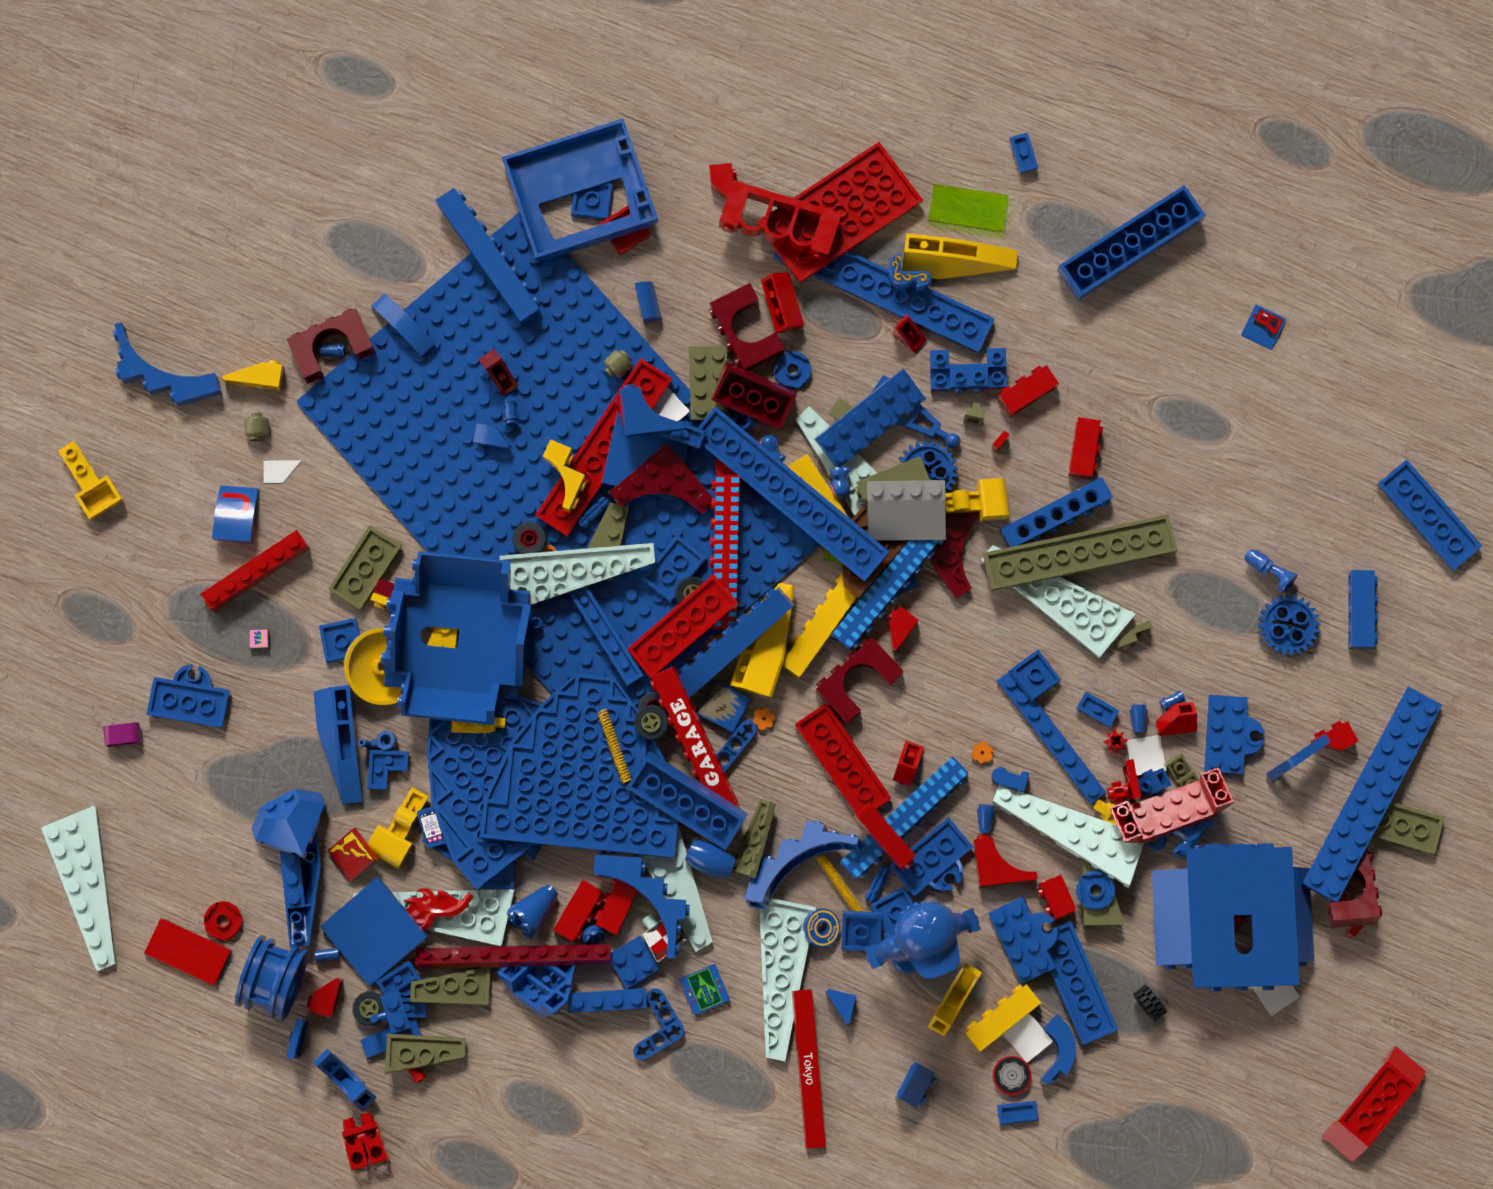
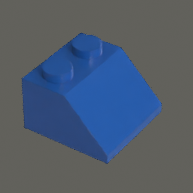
[895,1062,936,1108]

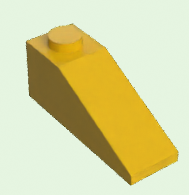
[222,360,285,391]

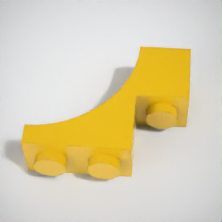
[543,439,587,513]
[927,963,982,1036]

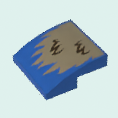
[697,680,752,733]

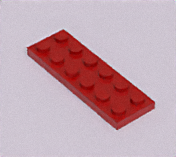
[627,574,739,679]
[795,703,892,814]

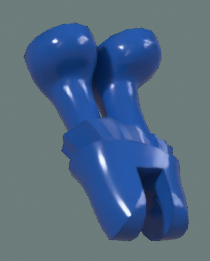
[1245,549,1298,593]

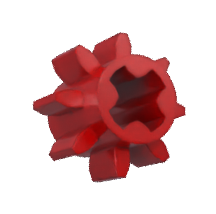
[1103,729,1128,754]
[1107,781,1129,805]

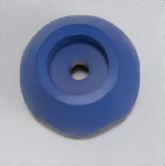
[583,925,606,945]

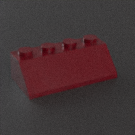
[711,362,797,430]

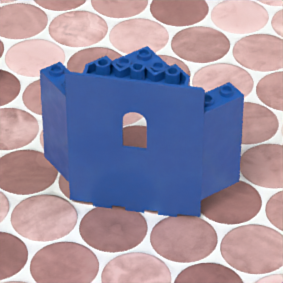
[381,552,531,725]
[1152,843,1314,992]

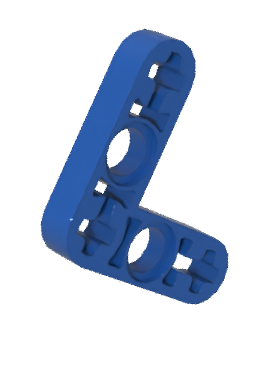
[1266,734,1331,782]
[633,988,684,1060]

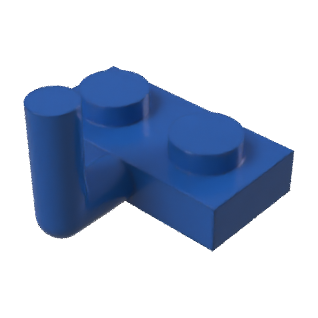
[370,990,411,1034]

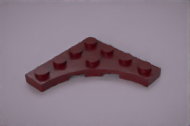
[608,443,714,514]
[929,512,980,599]

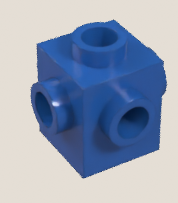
[1138,768,1172,798]

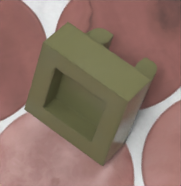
[963,402,985,426]

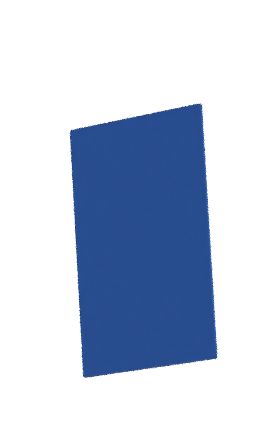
[297,211,820,706]

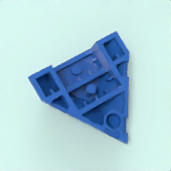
[251,789,326,858]
[497,944,579,1017]

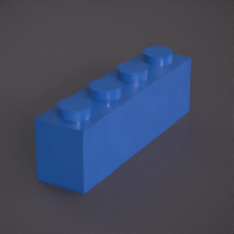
[1348,570,1378,649]
[568,988,647,1013]

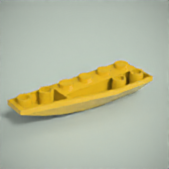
[902,233,1018,280]
[730,583,795,698]

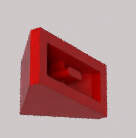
[893,315,927,353]

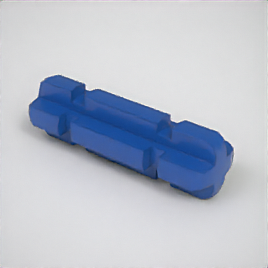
[578,497,610,528]
[865,865,889,902]

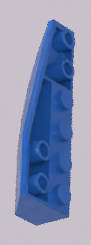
[314,685,362,804]
[280,831,321,948]

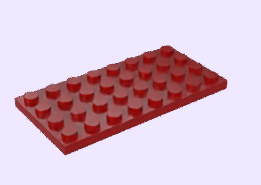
[756,142,923,283]

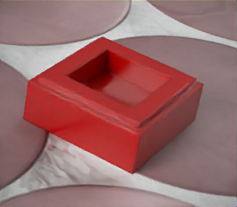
[991,431,1010,453]

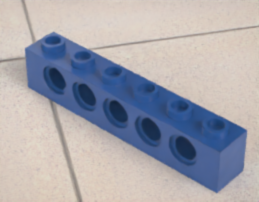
[999,477,1113,548]

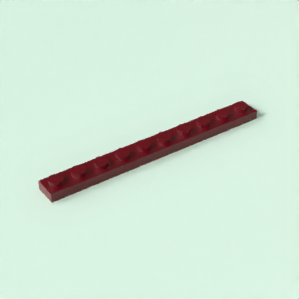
[415,944,611,969]

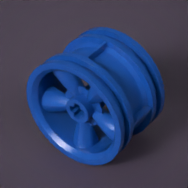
[235,935,309,1022]

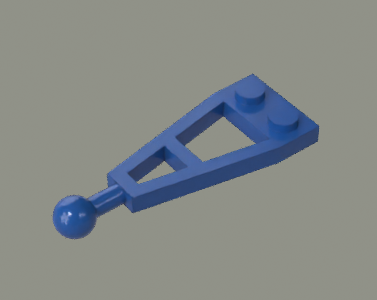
[871,374,961,449]

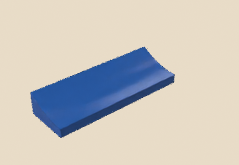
[627,752,748,850]

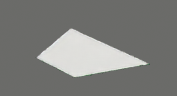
[263,460,302,483]

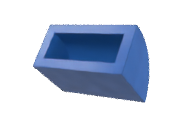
[634,281,662,324]

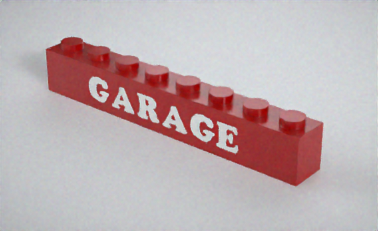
[650,666,740,807]

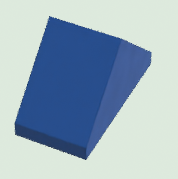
[825,989,856,1025]

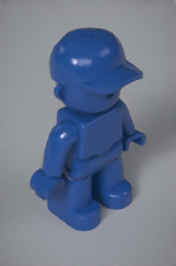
[864,900,981,979]

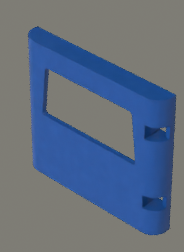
[502,118,658,261]

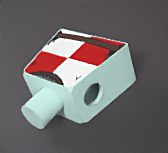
[642,914,687,963]

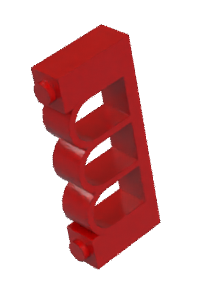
[719,180,842,261]

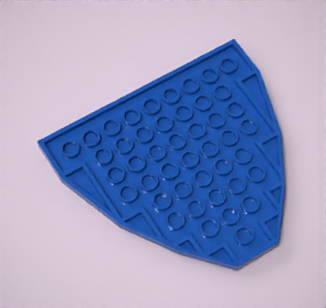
[480,673,678,858]
[427,696,542,891]

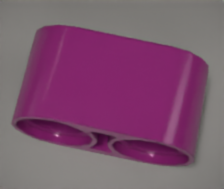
[103,722,141,747]

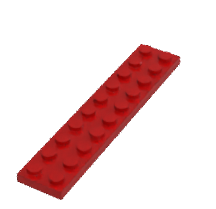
[535,358,673,537]

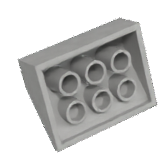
[867,480,946,541]

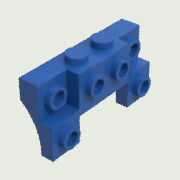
[930,348,1007,394]

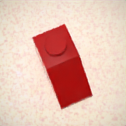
[888,606,919,653]
[892,740,924,787]
[307,978,343,1017]

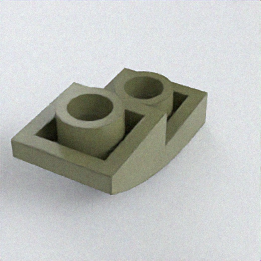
[1116,620,1153,651]
[1164,753,1199,787]

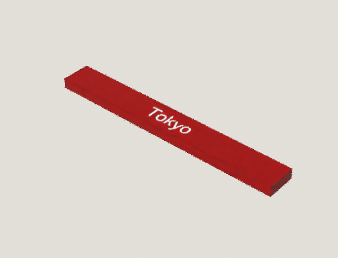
[792,989,826,1149]

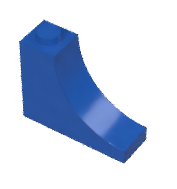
[619,384,684,437]

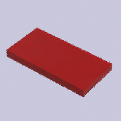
[144,918,232,986]

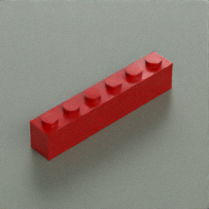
[200,530,310,613]

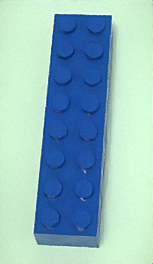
[1057,185,1206,301]

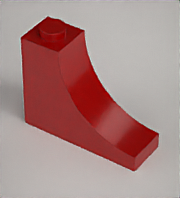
[973,835,1038,887]

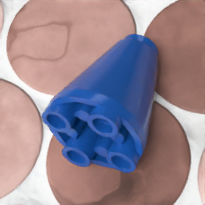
[507,884,558,939]

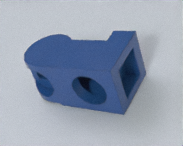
[991,767,1029,792]

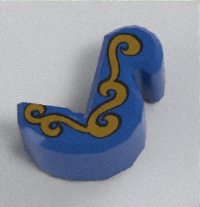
[888,253,932,292]

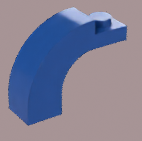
[1040,1014,1076,1085]
[313,1048,377,1111]

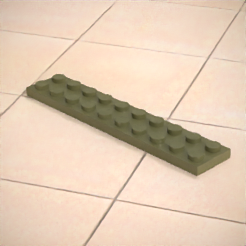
[983,514,1178,591]

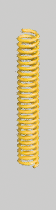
[597,709,632,784]
[816,854,865,912]

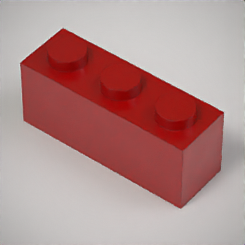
[761,272,805,333]
[998,365,1059,418]
[1068,417,1103,479]
[553,879,604,942]
[594,879,638,935]

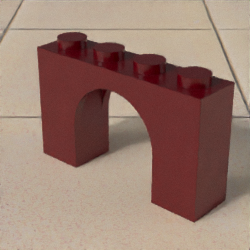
[708,283,785,371]
[286,308,376,384]
[815,638,904,725]
[1328,848,1382,928]

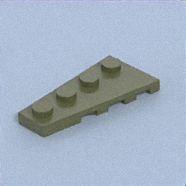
[587,503,629,581]
[732,799,776,879]
[410,967,490,1006]
[385,1034,466,1074]

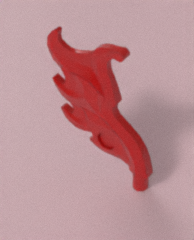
[404,888,474,950]

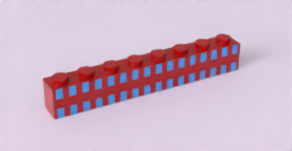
[710,475,739,630]

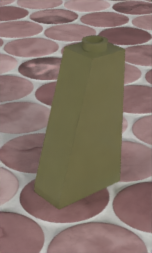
[854,456,930,501]
[1081,858,1123,926]

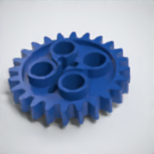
[897,440,958,492]
[1257,594,1321,657]

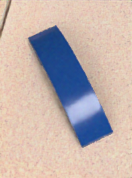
[371,293,436,357]

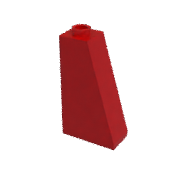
[854,802,916,870]

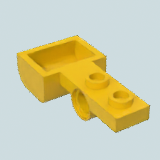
[58,441,123,520]
[945,478,1010,521]
[368,787,429,869]

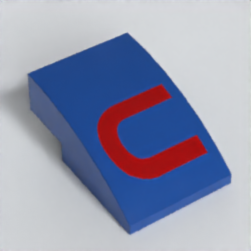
[212,485,259,544]

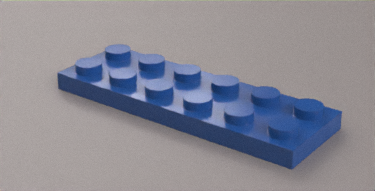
[814,368,926,468]
[1377,459,1482,571]
[1046,921,1118,1045]

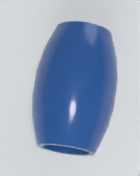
[685,840,736,879]

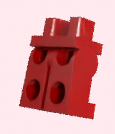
[342,1112,390,1171]

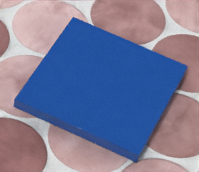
[601,411,688,501]
[320,876,428,986]

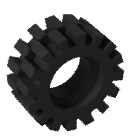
[1133,984,1167,1022]

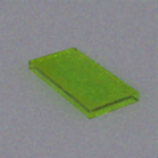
[928,184,1008,233]

